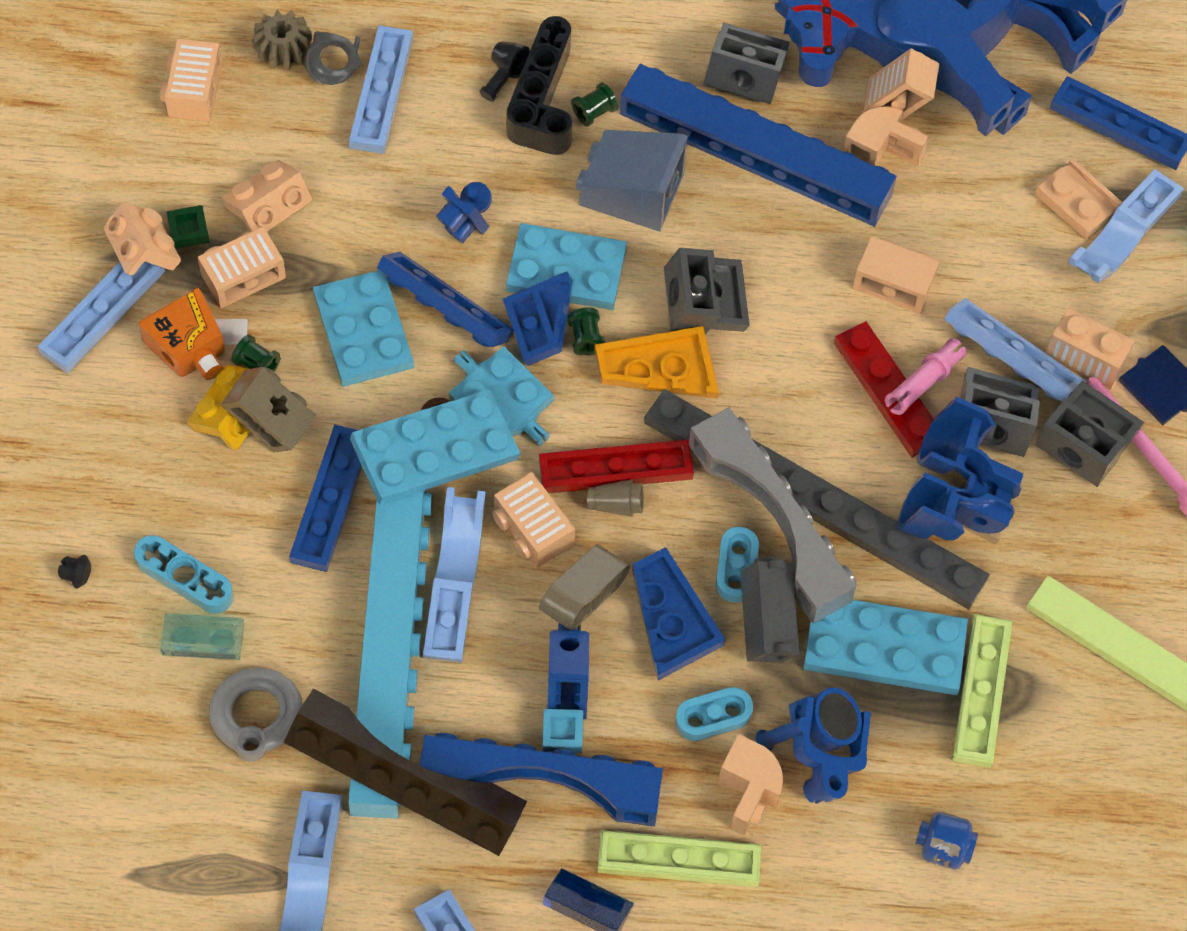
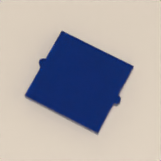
[1118,345,1187,425]

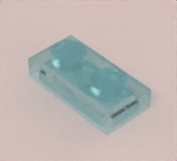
[160,613,244,660]

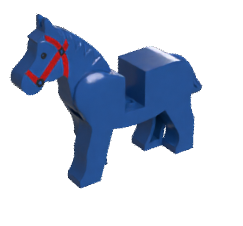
[775,0,1127,136]

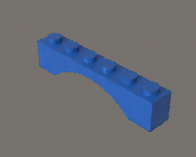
[420,733,663,827]

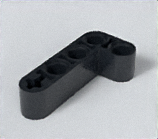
[506,16,572,155]

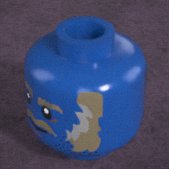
[915,811,978,870]

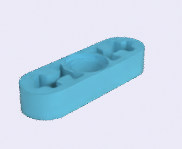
[134,535,233,614]

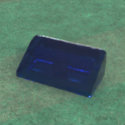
[543,868,634,931]

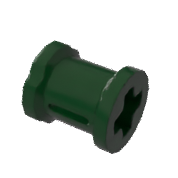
[571,82,618,127]
[567,307,605,356]
[231,334,281,372]

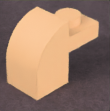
[843,106,929,166]
[718,734,783,836]

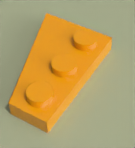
[594,326,719,399]

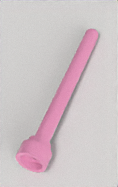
[1086,377,1187,517]

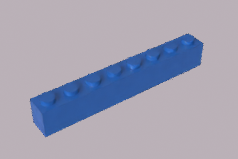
[620,64,897,227]

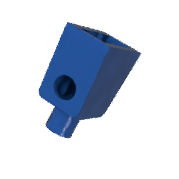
[547,623,589,719]

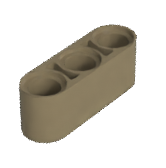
[539,544,630,631]

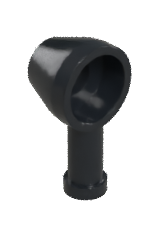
[479,41,530,102]

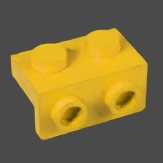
[187,365,250,450]

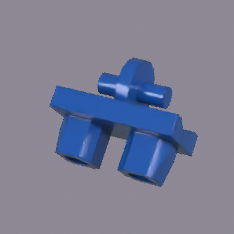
[436,182,492,243]

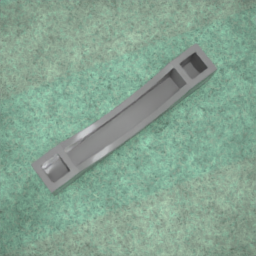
[689,407,856,624]

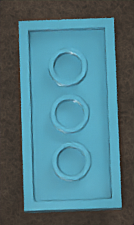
[350,389,521,505]
[803,600,968,695]

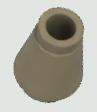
[587,479,644,517]

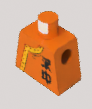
[138,288,225,380]

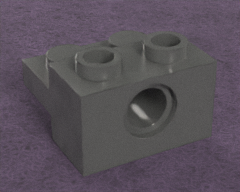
[704,22,790,104]
[664,247,750,335]
[960,367,1040,457]
[1035,381,1144,487]

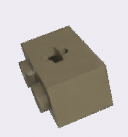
[220,367,316,453]

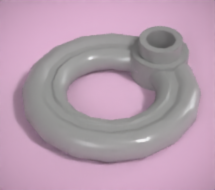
[209,668,302,762]

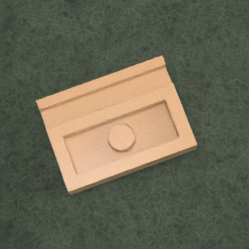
[1035,158,1123,240]

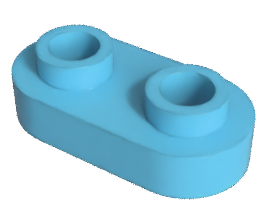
[716,527,759,603]
[675,687,753,741]

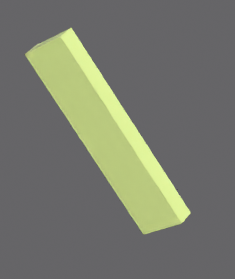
[952,614,1013,769]
[597,830,762,887]

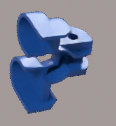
[897,396,1024,541]

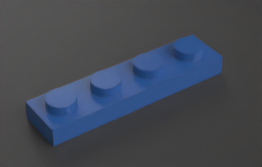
[1049,76,1187,170]
[377,252,514,347]
[289,424,362,572]

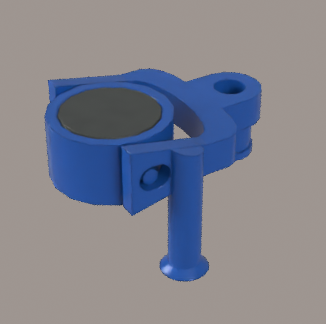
[755,688,871,804]

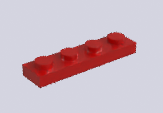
[834,321,934,458]
[539,439,694,493]

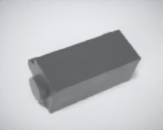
[740,556,800,663]

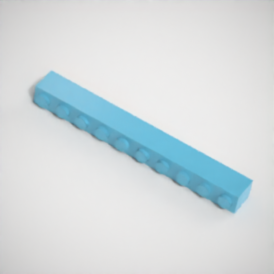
[348,490,432,819]

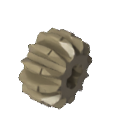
[252,9,312,70]

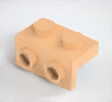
[221,160,312,232]
[104,201,181,276]

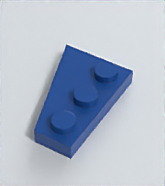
[632,547,725,681]

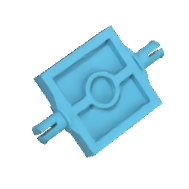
[448,346,554,446]

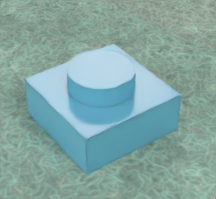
[542,709,583,753]

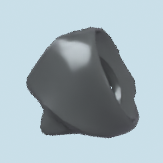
[305,31,361,85]

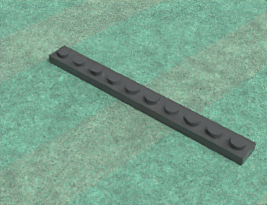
[644,389,990,610]

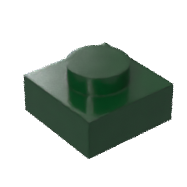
[166,205,210,249]

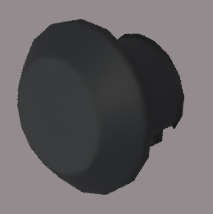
[58,555,91,589]

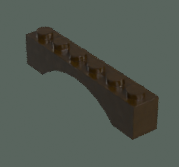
[283,689,527,856]

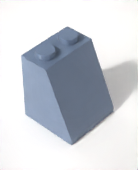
[576,130,688,232]

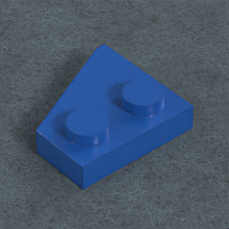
[503,271,573,366]

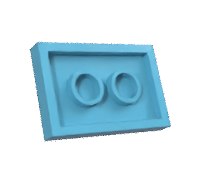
[506,223,627,310]
[313,270,414,387]

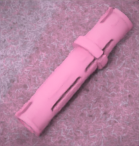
[885,339,966,415]

